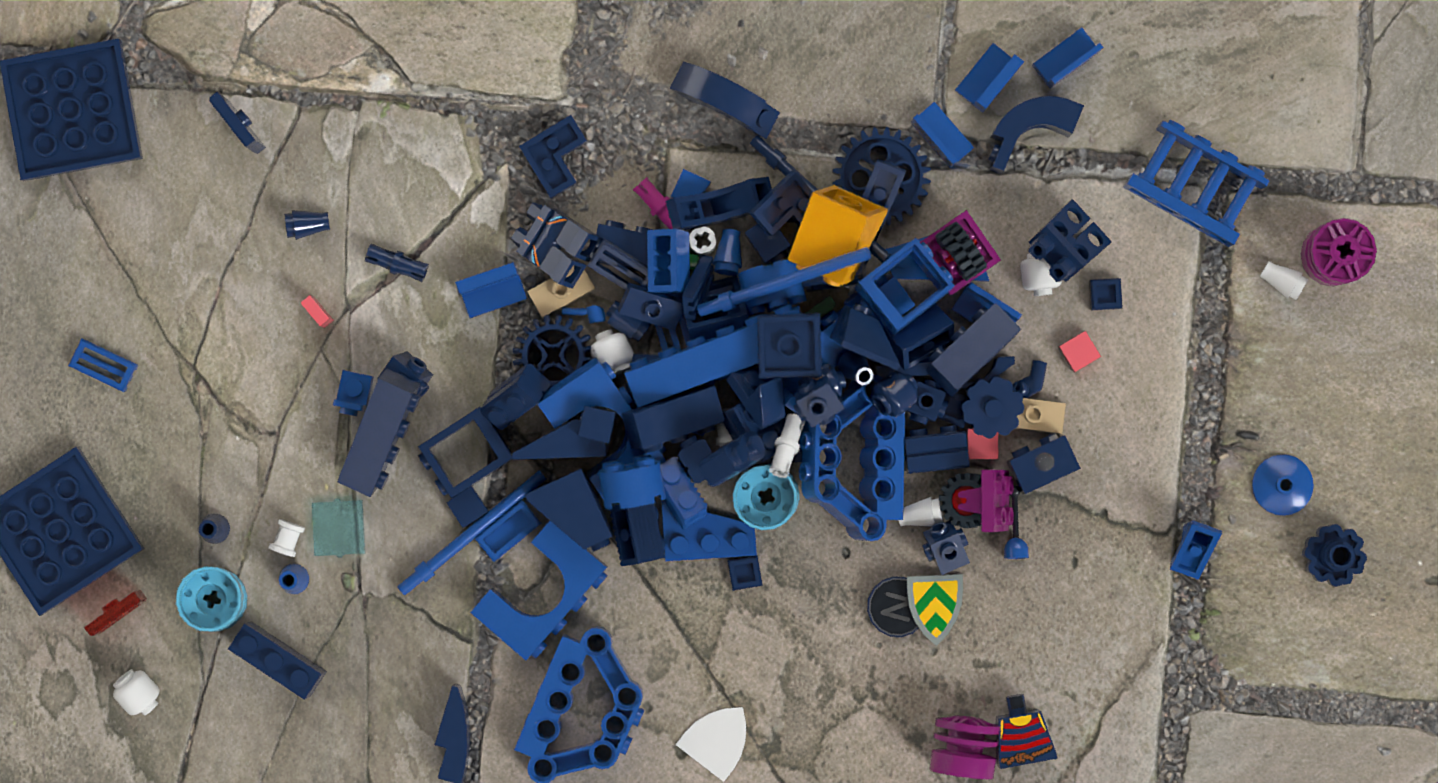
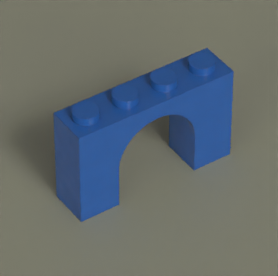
[538,357,667,498]
[470,521,608,661]

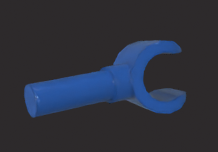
[562,305,606,324]

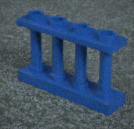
[1123,120,1270,247]

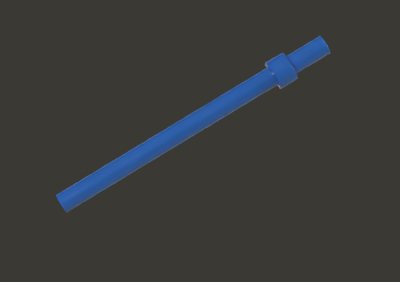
[697,247,871,317]
[397,470,547,596]

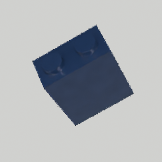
[525,469,614,552]

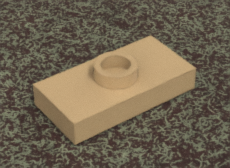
[527,265,596,318]
[1017,398,1066,434]

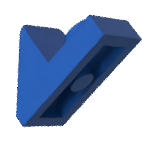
[1170,520,1222,580]

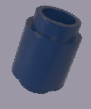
[605,300,652,342]

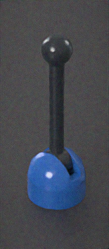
[1004,485,1029,559]

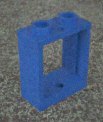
[854,238,955,336]

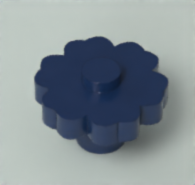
[960,375,1024,439]
[1302,524,1367,587]

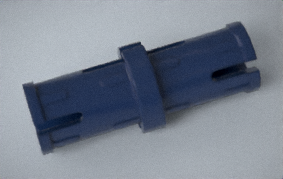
[365,243,429,282]

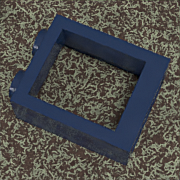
[418,407,512,498]

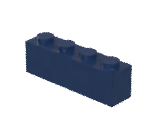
[337,368,421,497]

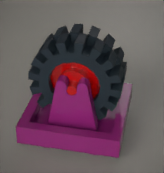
[920,210,1001,296]
[939,470,1014,532]

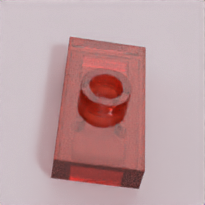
[84,590,147,636]

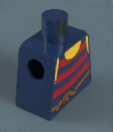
[996,694,1058,769]

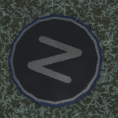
[867,576,919,637]

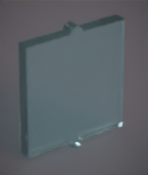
[312,499,365,558]

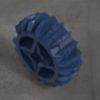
[513,315,593,390]

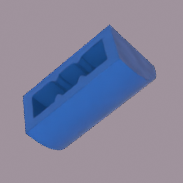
[647,229,690,293]

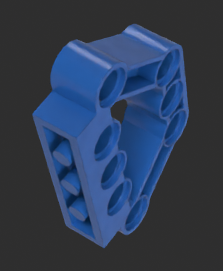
[799,375,905,541]
[514,626,644,783]

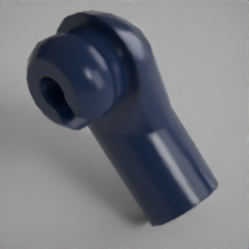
[1013,360,1048,398]

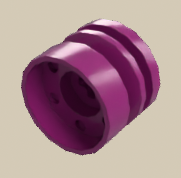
[1301,218,1377,287]
[929,715,1000,780]

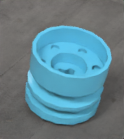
[733,464,800,530]
[176,567,248,632]

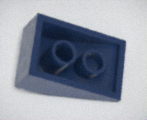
[512,414,608,460]

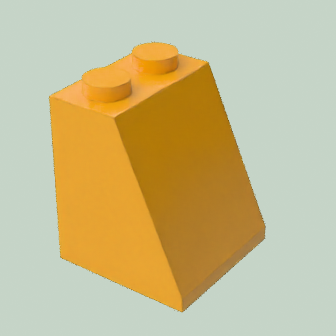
[788,185,888,286]

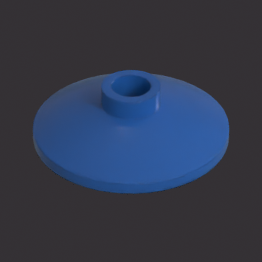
[1252,455,1314,515]

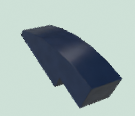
[434,683,470,783]

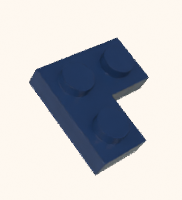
[519,115,587,199]
[749,171,813,236]

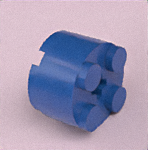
[738,259,807,316]
[598,454,666,509]

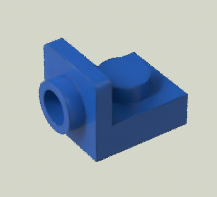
[333,370,374,416]

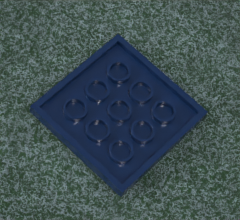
[0,38,143,181]
[0,447,145,616]

